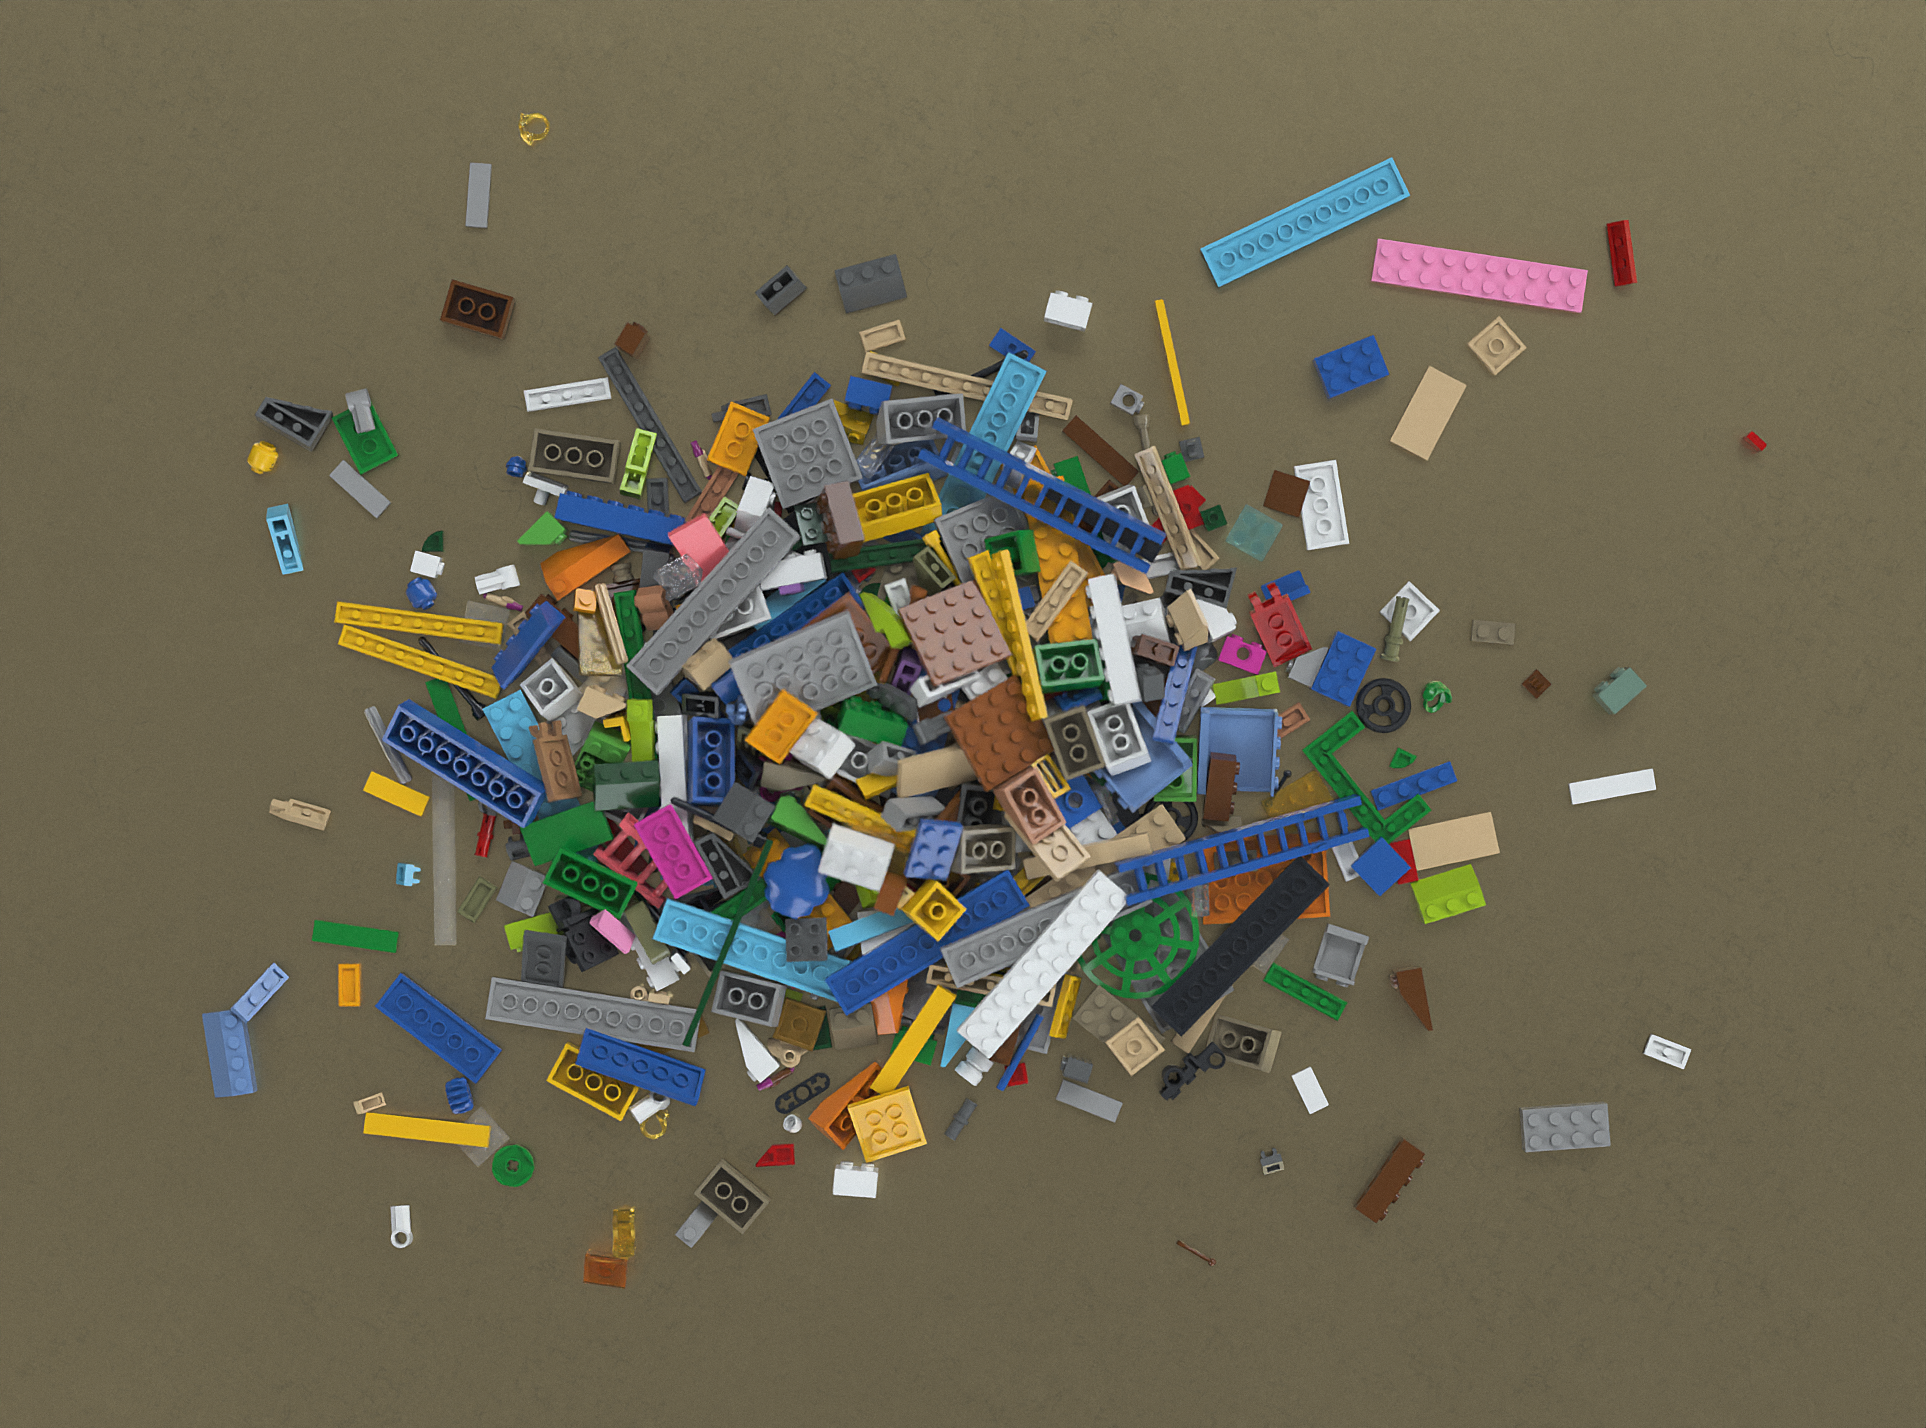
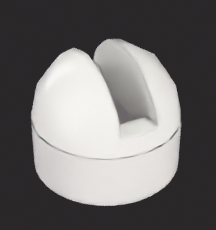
[783,1114,802,1133]

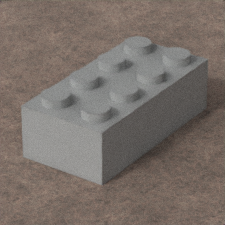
[1519,1101,1611,1152]

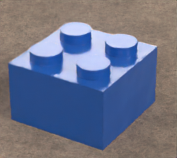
[845,376,893,415]

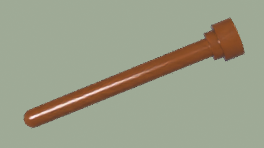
[879,585,928,683]

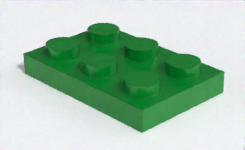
[332,402,399,475]

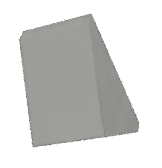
[1015,411,1039,443]

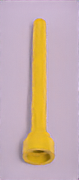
[922,529,961,586]

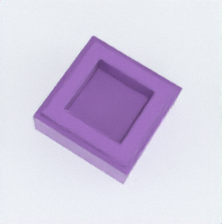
[779,583,805,596]

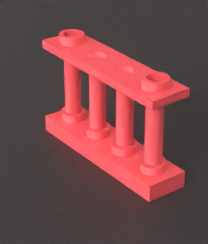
[593,812,668,909]

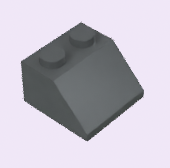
[712,782,775,843]

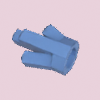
[726,695,751,725]

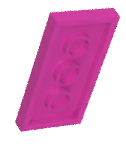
[633,804,713,899]

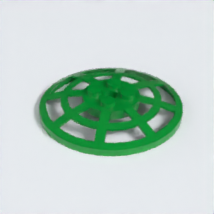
[1077,872,1200,999]

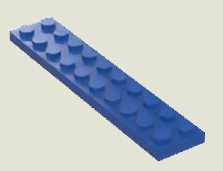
[824,870,1030,1016]

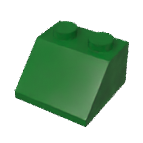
[984,530,1041,577]

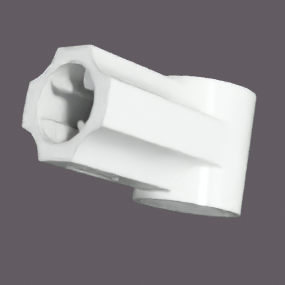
[475,565,520,595]
[628,1091,670,1124]
[390,1205,413,1248]

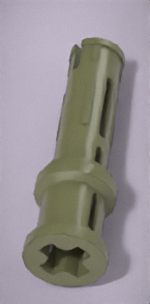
[1380,596,1410,662]

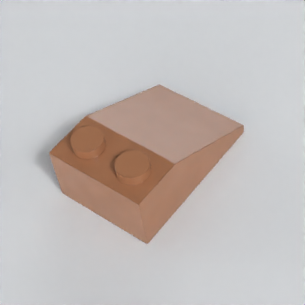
[992,767,1066,845]

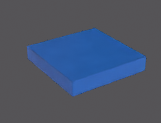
[1350,836,1411,896]

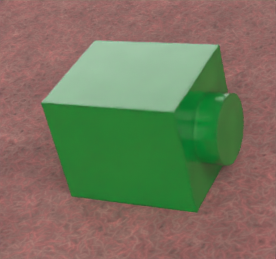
[1161,451,1191,485]

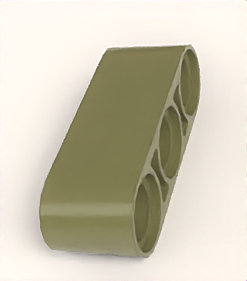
[624,900,672,965]

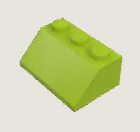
[1410,864,1486,924]

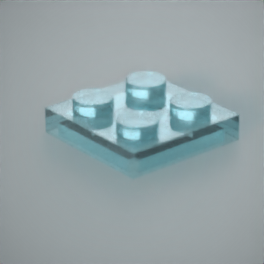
[1225,504,1283,562]

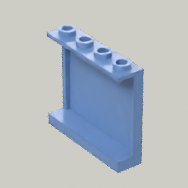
[1093,701,1193,813]
[1197,707,1282,797]

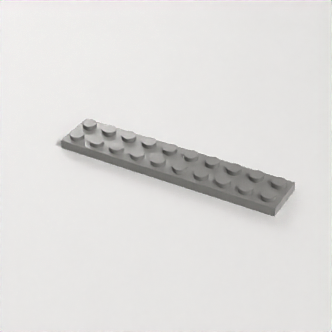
[626,508,801,695]
[940,869,1153,988]
[485,977,700,1052]

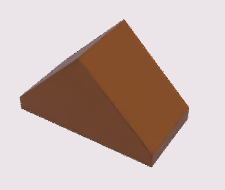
[874,869,908,917]

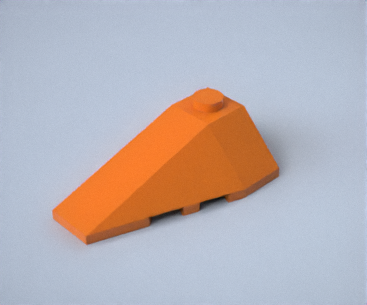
[540,534,631,601]
[871,979,909,1035]
[808,1062,882,1150]

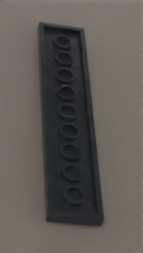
[1151,856,1330,1037]

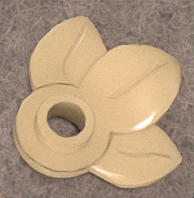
[767,1038,808,1068]

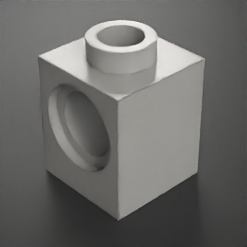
[1110,384,1145,416]

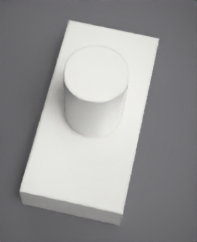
[523,471,569,505]

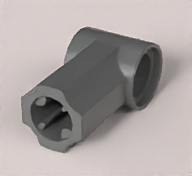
[912,711,952,745]

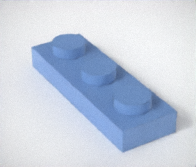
[230,963,289,1023]

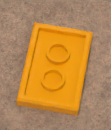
[707,401,770,477]
[745,688,818,764]

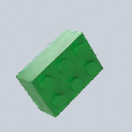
[1032,639,1104,694]
[836,695,908,747]

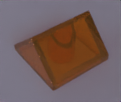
[583,1250,630,1289]

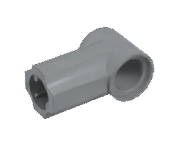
[345,388,376,433]

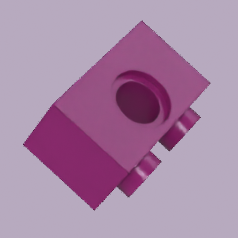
[1217,634,1267,675]

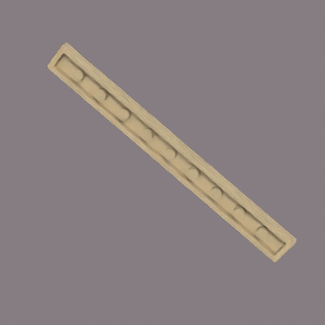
[861,351,1073,420]

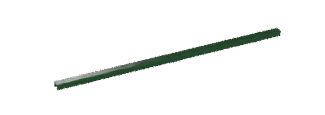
[682,839,773,1047]

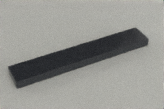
[1045,488,1164,563]

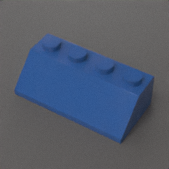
[492,601,566,689]

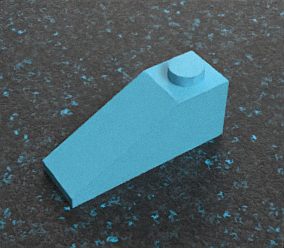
[266,504,304,575]
[940,1002,975,1067]

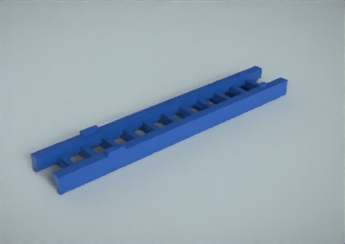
[918,417,1167,574]
[1114,794,1370,906]

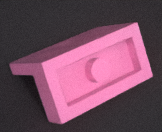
[589,909,636,954]

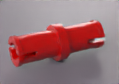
[474,813,497,858]

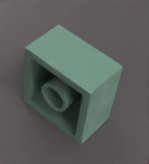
[1592,667,1647,714]

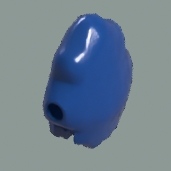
[764,844,830,919]

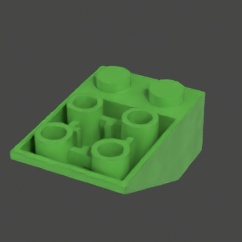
[574,721,631,792]

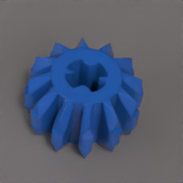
[445,1077,474,1114]

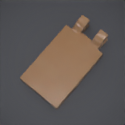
[529,720,582,802]

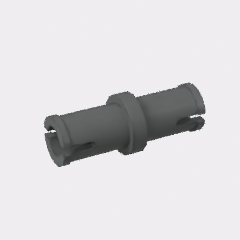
[944,1098,978,1141]

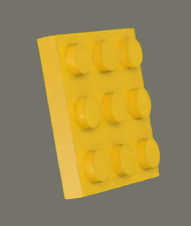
[847,1086,927,1163]

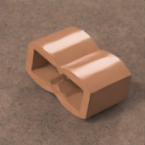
[634,585,674,631]

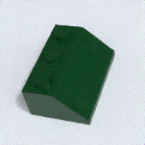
[591,760,660,811]

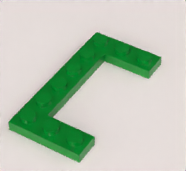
[1302,711,1432,844]

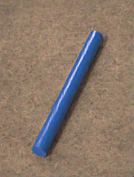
[997,1014,1044,1091]

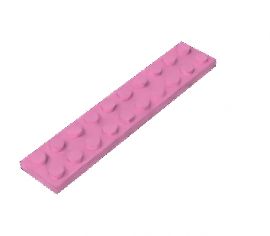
[1371,239,1588,313]

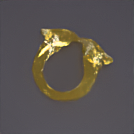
[518,113,550,145]
[640,1110,669,1139]

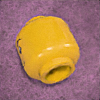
[247,441,278,474]

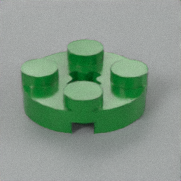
[492,1144,535,1187]

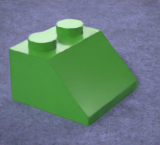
[517,511,569,546]

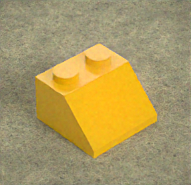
[901,879,966,941]

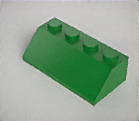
[543,846,638,919]

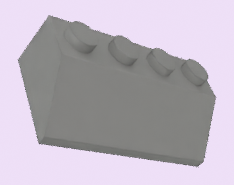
[876,393,966,444]

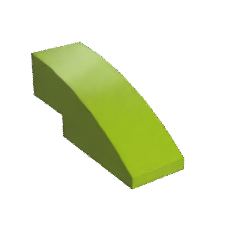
[860,592,912,649]

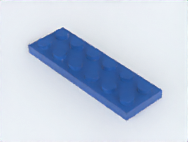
[375,972,502,1084]
[575,1028,705,1106]

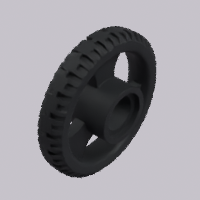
[1356,678,1411,733]
[1143,796,1198,844]

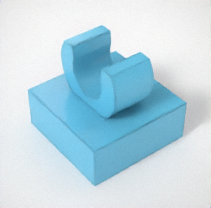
[396,863,421,886]

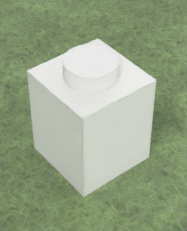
[410,551,445,578]

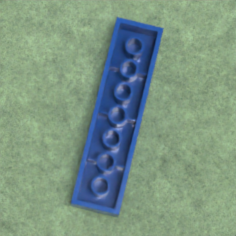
[711,572,866,705]
[382,699,547,828]

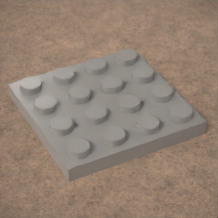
[753,399,863,509]

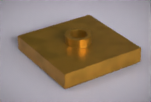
[772,997,827,1052]

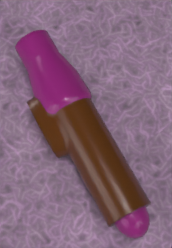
[756,1067,795,1091]

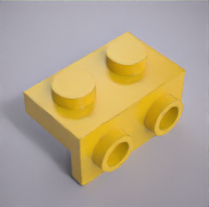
[834,400,874,445]

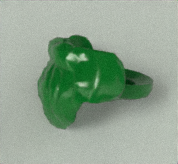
[1423,680,1452,713]

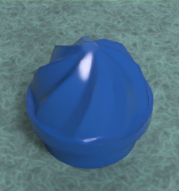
[506,456,527,477]

